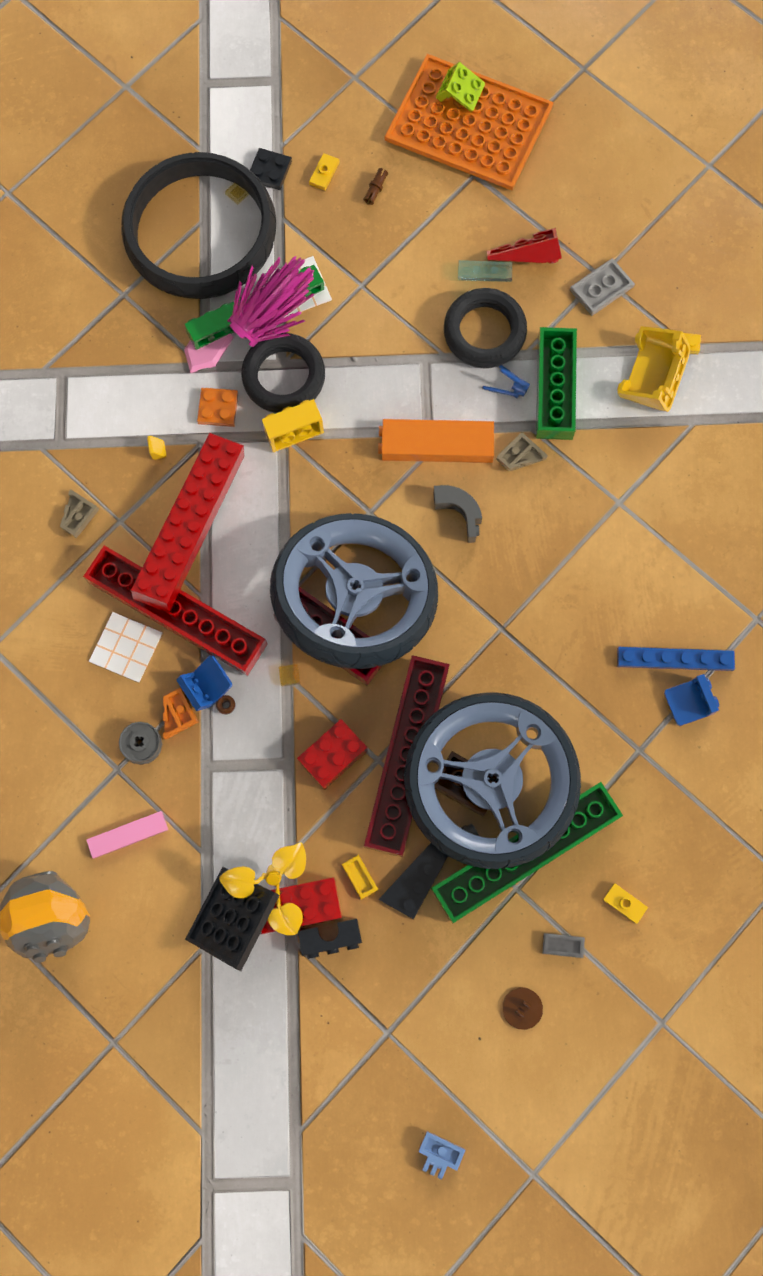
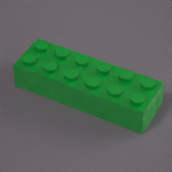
[536,327,577,440]

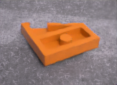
[163,687,199,740]

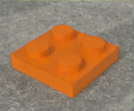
[197,388,238,427]

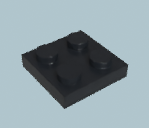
[250,148,292,191]

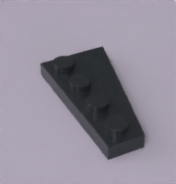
[379,843,448,920]

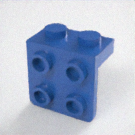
[176,655,232,711]
[664,674,719,726]

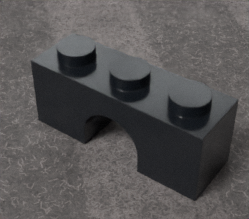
[298,919,362,959]

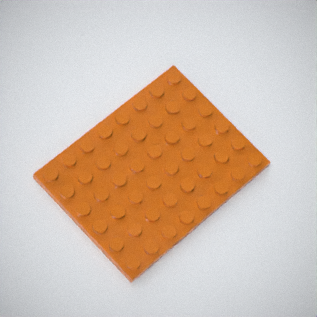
[385,54,554,191]

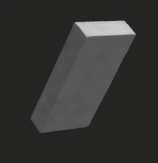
[542,933,585,958]

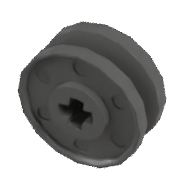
[119,722,163,765]

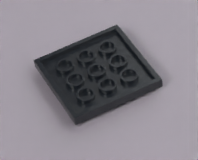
[185,867,280,971]

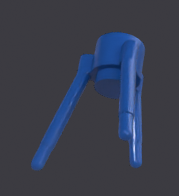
[482,365,530,399]

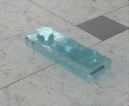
[458,260,512,282]

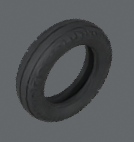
[444,288,527,368]
[241,333,325,413]

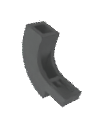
[433,485,482,543]

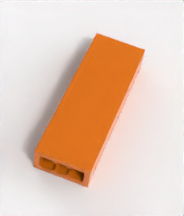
[378,419,494,463]

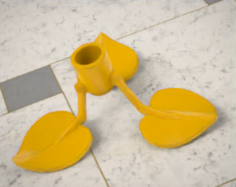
[219,842,306,935]

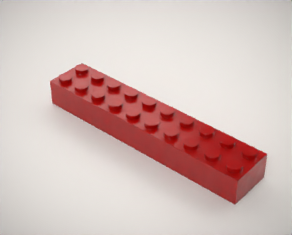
[131,433,244,613]
[83,545,268,676]

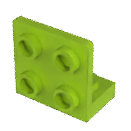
[436,62,485,112]

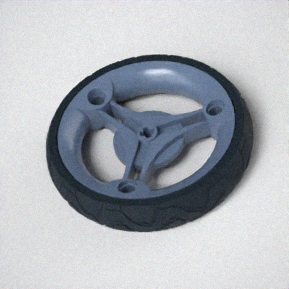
[270,513,438,669]
[404,692,581,869]

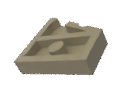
[496,432,548,472]

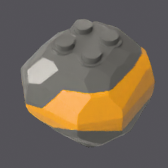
[0,871,90,963]

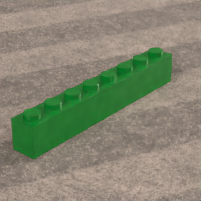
[185,265,324,350]

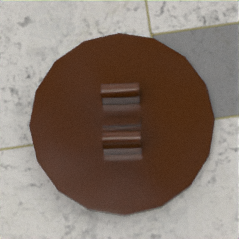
[502,988,543,1030]

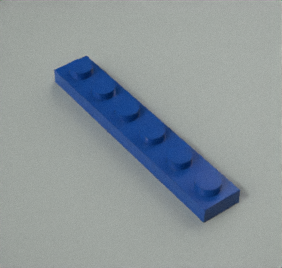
[617,647,735,671]

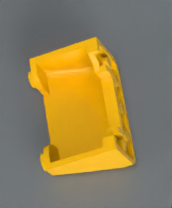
[617,326,690,412]

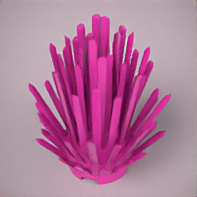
[227,256,315,347]

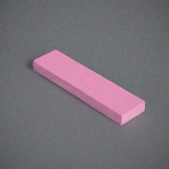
[87,811,169,859]

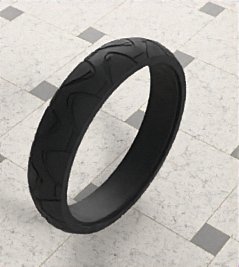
[121,152,276,299]

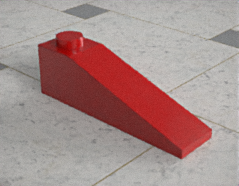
[487,228,562,264]

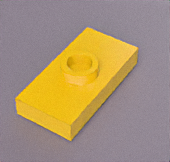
[309,153,340,191]
[603,883,648,924]

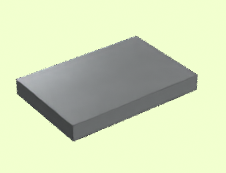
[570,258,635,316]

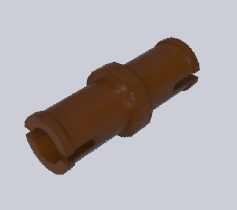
[363,168,388,205]

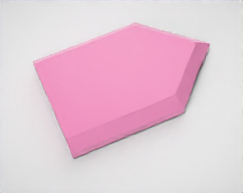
[184,334,234,373]

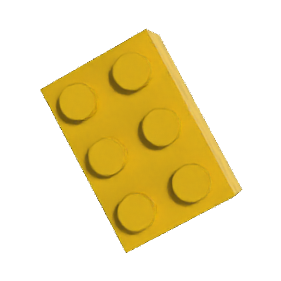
[262,399,324,453]

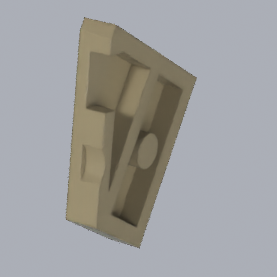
[60,489,99,538]

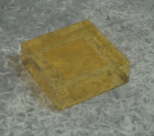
[225,183,249,205]
[279,664,300,687]

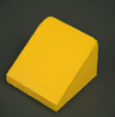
[147,436,167,460]

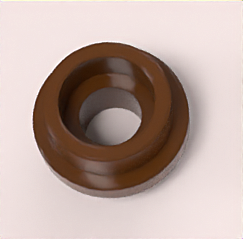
[216,695,236,715]

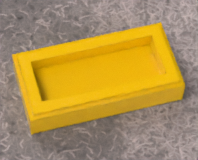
[341,854,378,900]

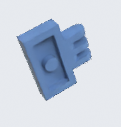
[418,1131,465,1180]

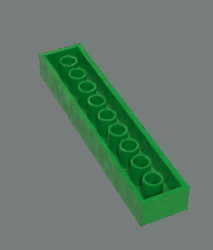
[431,782,623,924]

